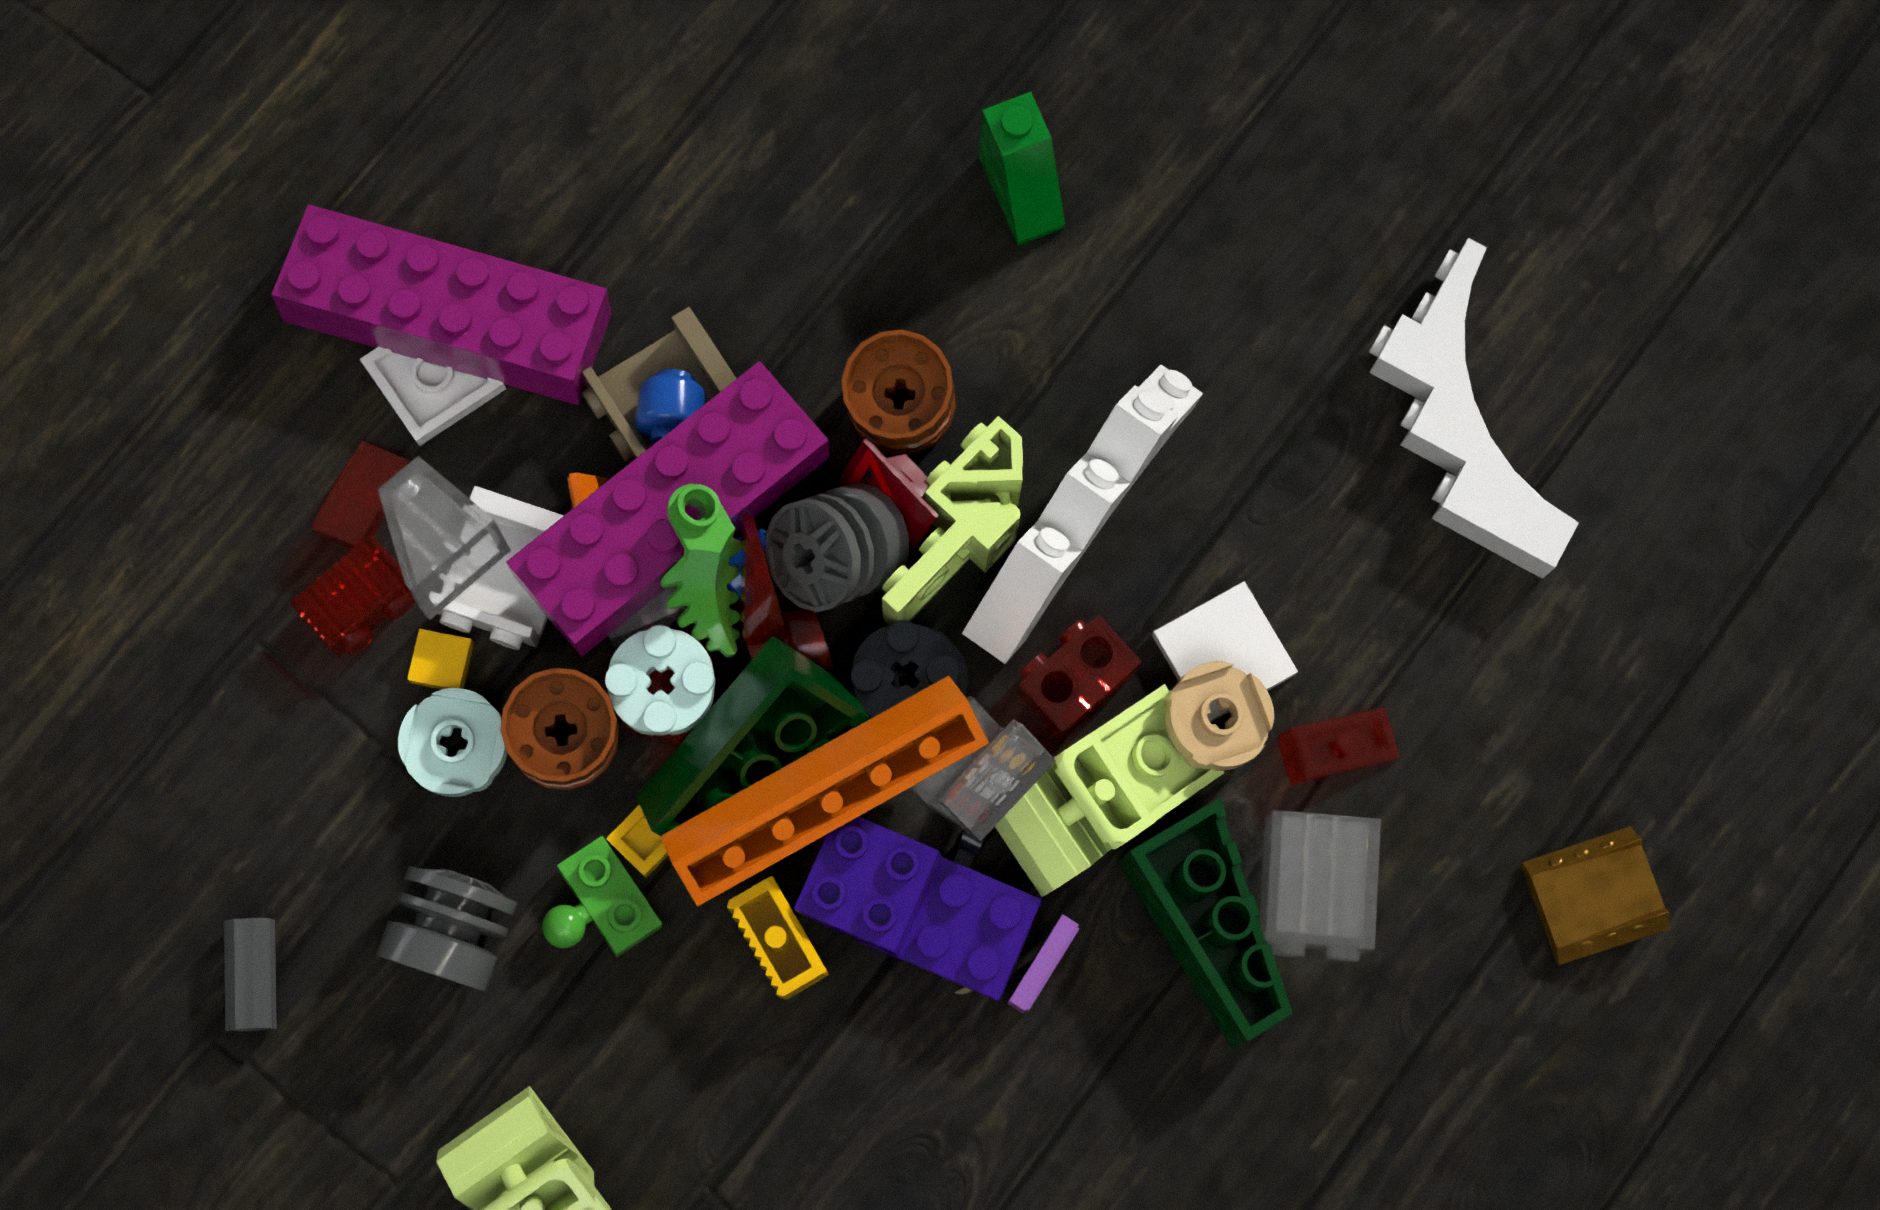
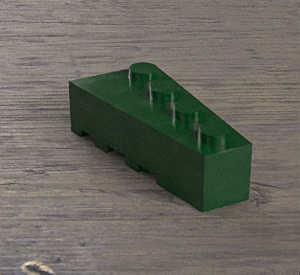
[636,636,870,836]
[1118,797,1293,1049]

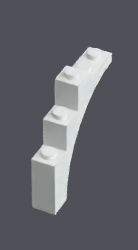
[1369,238,1579,579]
[962,365,1203,664]

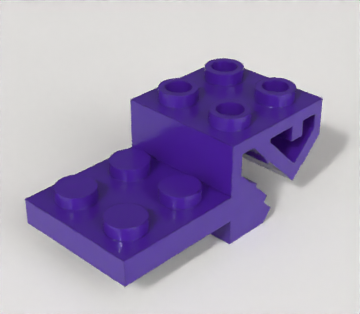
[794,817,1042,1002]

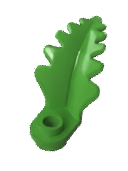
[661,484,742,658]

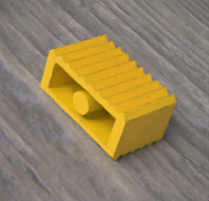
[727,876,829,1000]

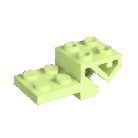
[882,416,1023,625]
[993,684,1224,897]
[436,1086,612,1210]

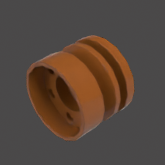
[841,330,956,456]
[500,668,620,791]

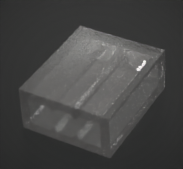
[1260,810,1381,962]

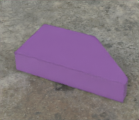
[1007,914,1080,1013]

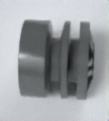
[765,482,909,612]
[376,866,518,992]

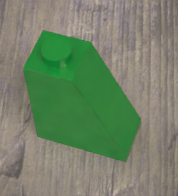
[979,92,1065,246]

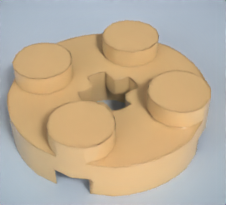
[1165,661,1274,771]

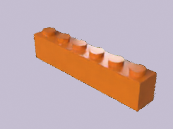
[661,676,989,907]

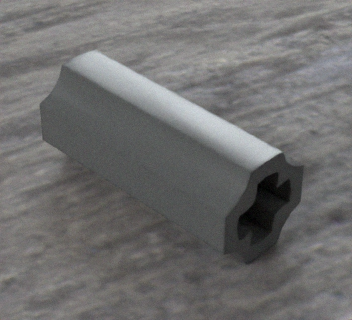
[224,918,277,1032]

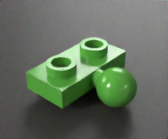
[542,835,662,957]

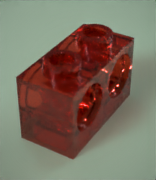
[1017,615,1142,740]

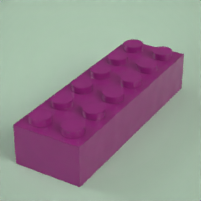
[271,204,611,405]
[506,361,829,657]

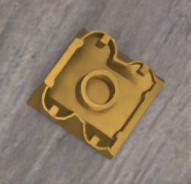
[1522,826,1669,965]

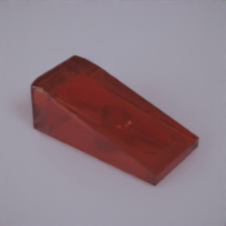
[311,441,410,555]
[739,513,784,638]
[1278,707,1400,786]

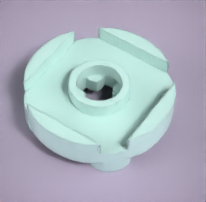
[605,625,716,736]
[398,688,508,797]

